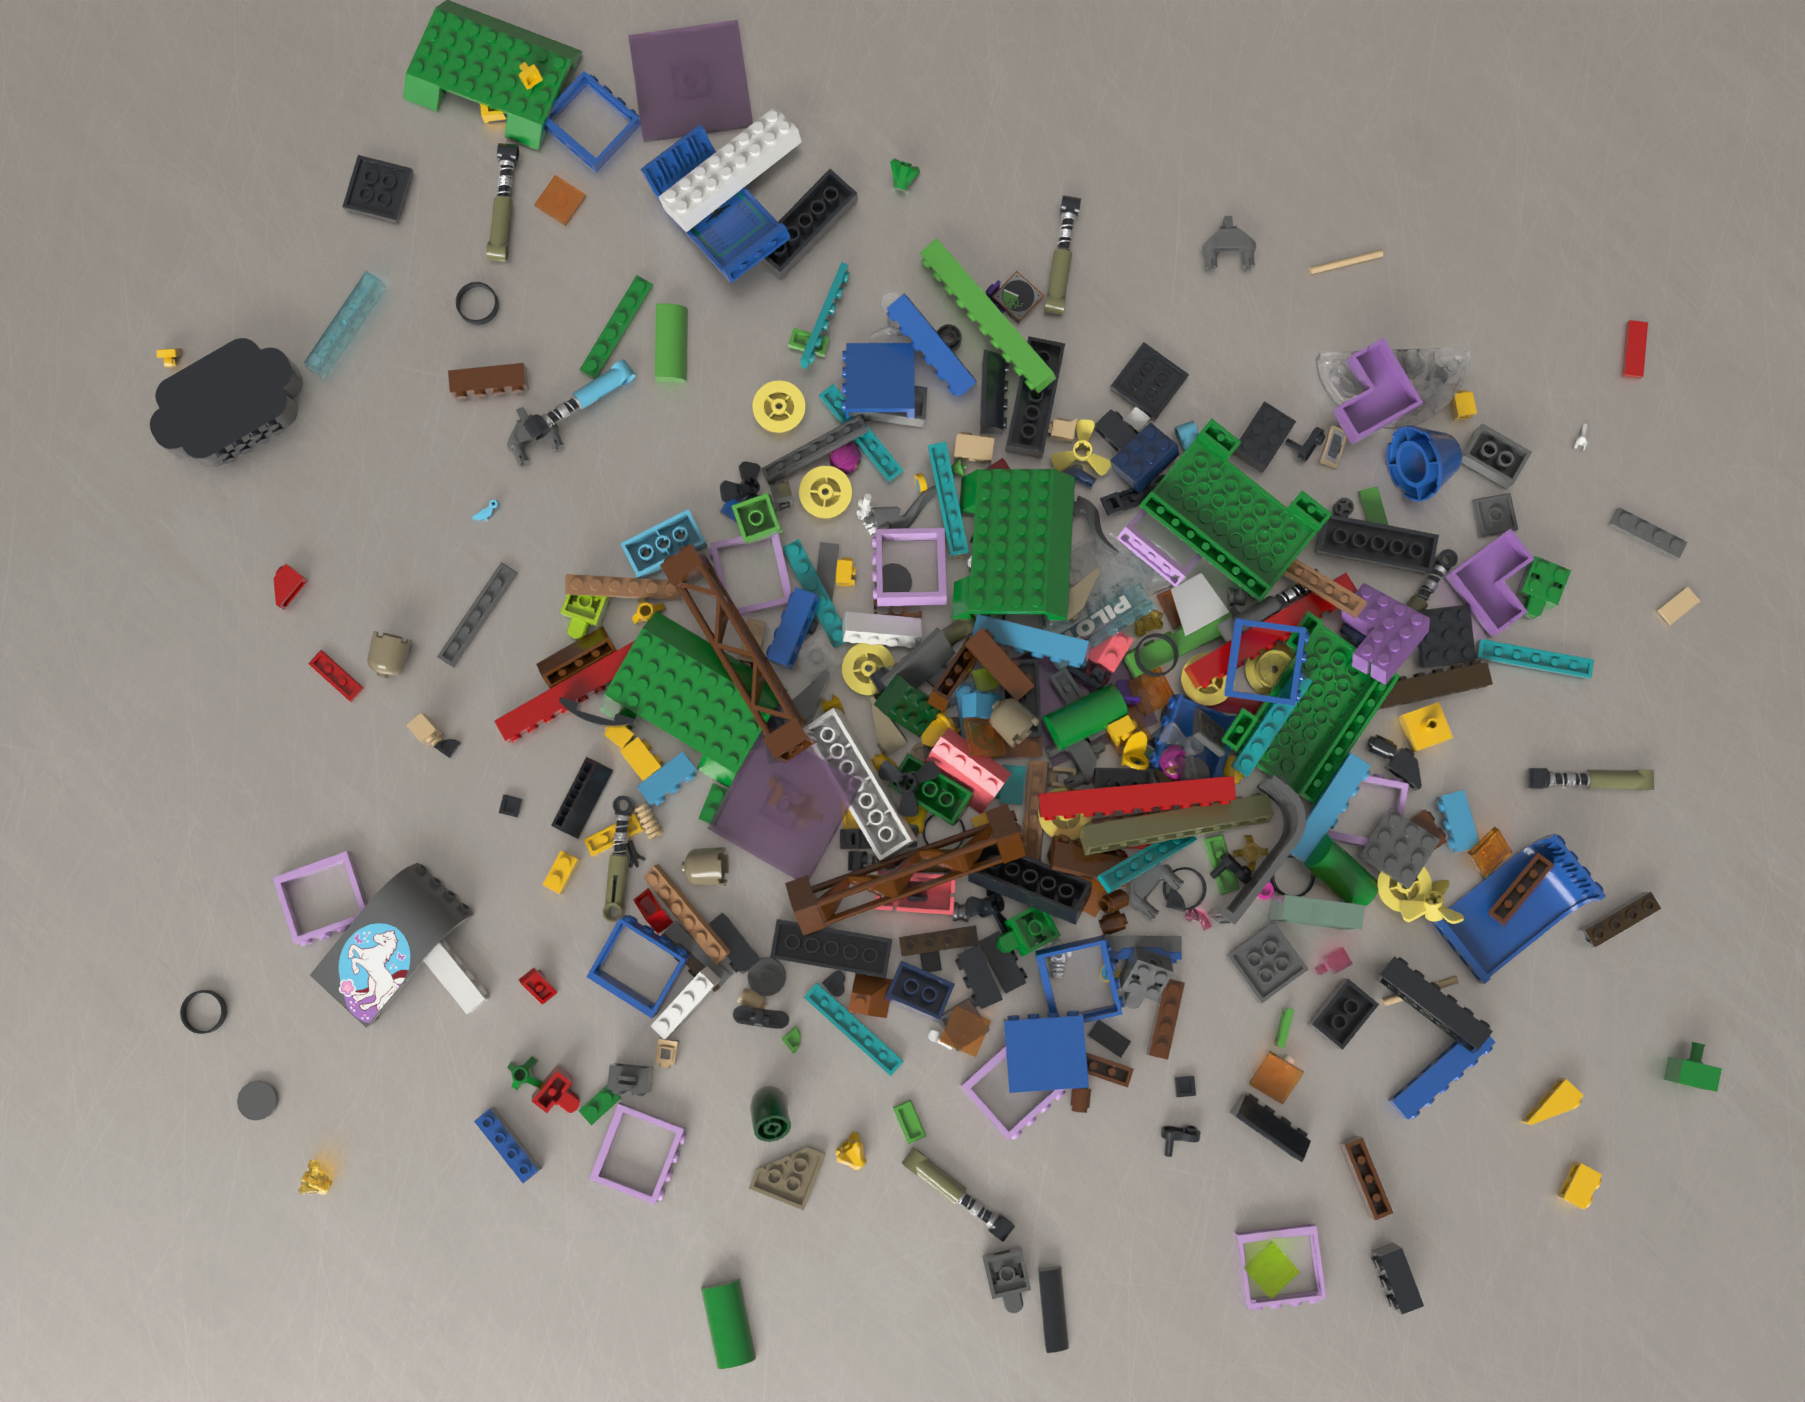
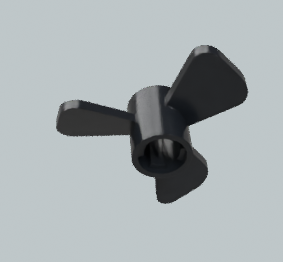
[720,461,761,503]
[878,760,940,817]
[965,889,1008,934]

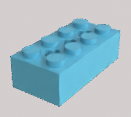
[620,509,708,579]

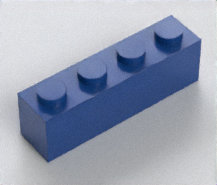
[766,587,821,670]

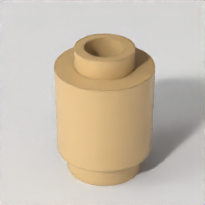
[737,988,768,1009]

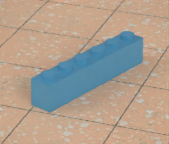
[972,614,1092,668]
[1290,753,1371,863]

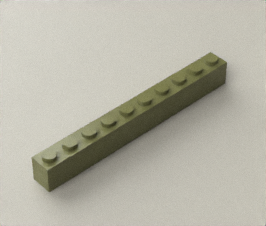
[1079,793,1274,855]

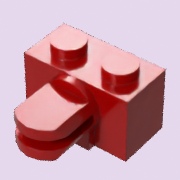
[531,1065,580,1113]

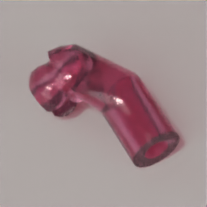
[1185,908,1212,931]

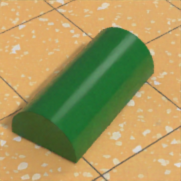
[1042,684,1128,751]
[887,753,974,826]
[1303,834,1379,906]
[701,1279,756,1369]

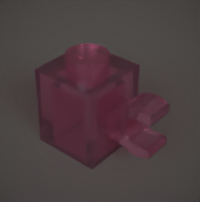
[1315,947,1353,975]

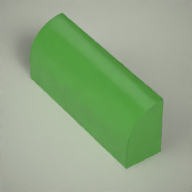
[655,304,688,382]

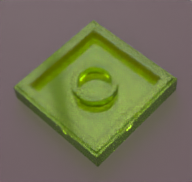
[1243,1241,1300,1299]

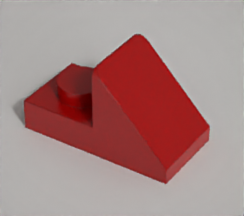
[518,968,558,1005]

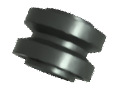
[937,324,962,352]

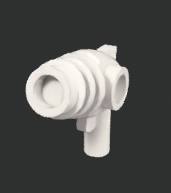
[856,494,880,535]
[1048,939,1079,978]

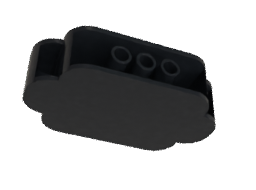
[150,338,303,468]

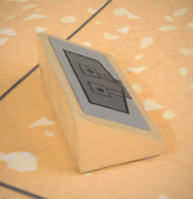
[1319,425,1347,469]

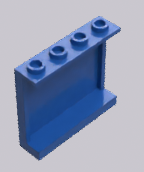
[842,343,915,418]
[1149,694,1236,778]
[1004,1011,1089,1093]

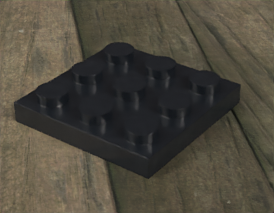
[342,155,413,223]
[1110,342,1189,421]
[1418,604,1476,668]

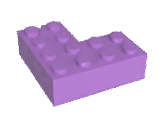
[1333,337,1423,445]
[1445,529,1534,637]
[1341,583,1430,685]

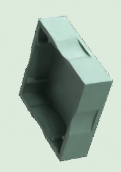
[1268,895,1365,930]

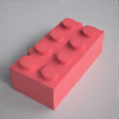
[875,870,956,915]

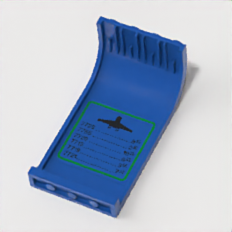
[640,125,791,283]

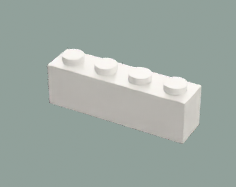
[842,612,922,648]
[424,939,489,1014]
[651,966,721,1040]

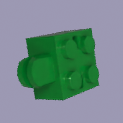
[1515,556,1571,618]
[996,907,1061,957]

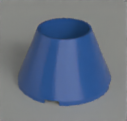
[1386,426,1462,501]

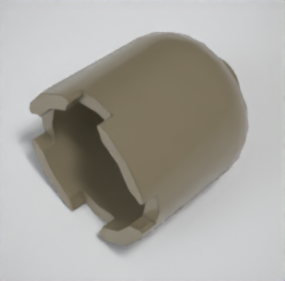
[367,631,412,678]
[990,698,1040,748]
[682,847,729,886]

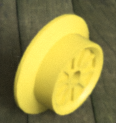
[753,380,805,433]
[799,466,852,518]
[842,643,895,695]
[1245,643,1294,695]
[1181,652,1235,706]
[1038,787,1092,840]
[1377,867,1432,912]

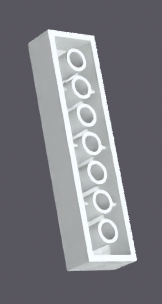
[659,107,802,232]
[808,708,918,861]

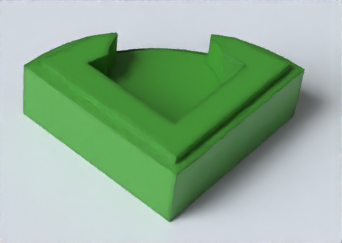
[782,1026,801,1054]

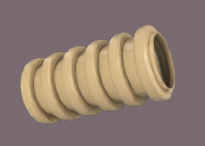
[634,802,664,839]

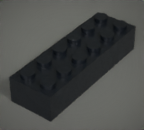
[761,169,858,279]
[1005,336,1065,458]
[1314,515,1439,574]
[968,844,1092,925]
[770,919,893,978]
[1376,956,1493,1054]

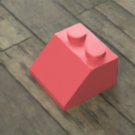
[1088,622,1134,674]

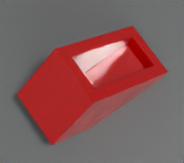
[273,564,309,610]
[633,888,673,934]

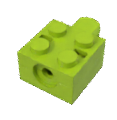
[560,595,611,640]

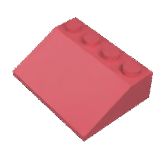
[924,728,1012,814]

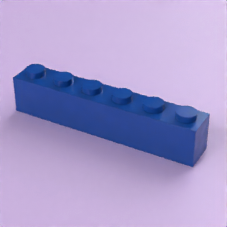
[886,292,977,397]
[1388,1036,1496,1120]

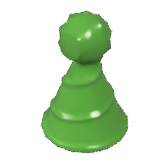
[951,458,968,476]

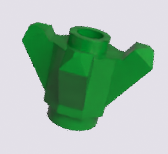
[890,158,920,190]
[507,1056,542,1091]

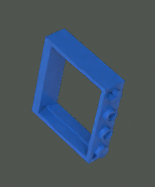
[544,71,641,173]
[1224,618,1309,706]
[587,915,691,1018]
[1035,935,1125,1023]

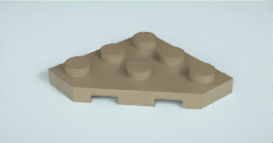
[749,1146,826,1211]

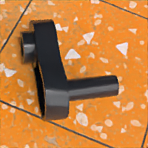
[1284,427,1326,462]
[1210,852,1252,884]
[1161,1125,1201,1157]

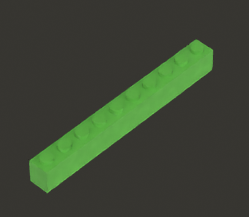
[920,238,1056,393]

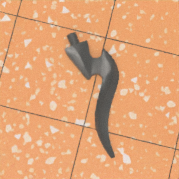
[864,485,937,529]
[1073,495,1119,555]

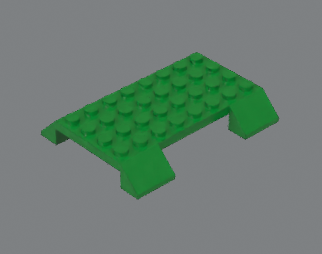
[403,0,583,151]
[1139,418,1332,603]
[951,469,1075,620]
[599,611,788,789]
[1221,611,1400,805]

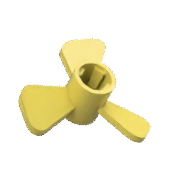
[1051,420,1111,475]
[1400,880,1464,924]

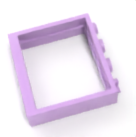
[1117,509,1202,587]
[872,528,947,606]
[708,534,792,616]
[1326,774,1409,847]
[273,851,368,946]
[961,1044,1066,1140]
[589,1102,687,1204]
[1235,1223,1327,1310]

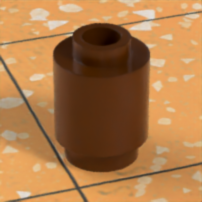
[1099,889,1129,913]
[1098,911,1128,935]
[1070,1088,1091,1113]

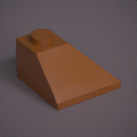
[848,973,893,1018]

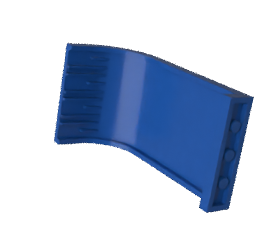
[1431,834,1606,984]

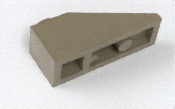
[1063,567,1100,624]
[870,695,908,756]

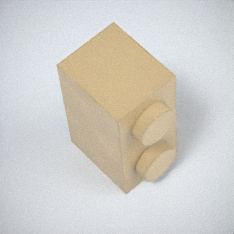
[954,432,995,465]
[406,713,444,746]

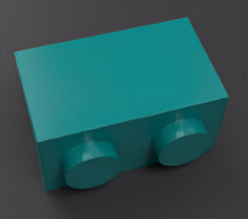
[995,764,1026,806]

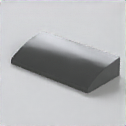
[849,385,928,427]

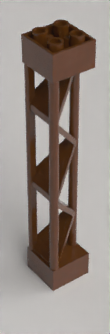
[660,544,818,763]
[785,804,1027,936]

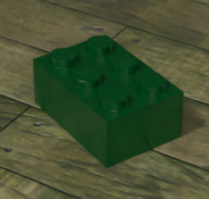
[873,674,940,737]

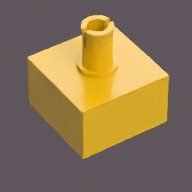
[1398,702,1453,752]

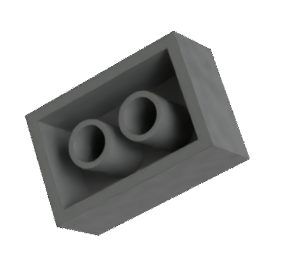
[1462,423,1532,489]

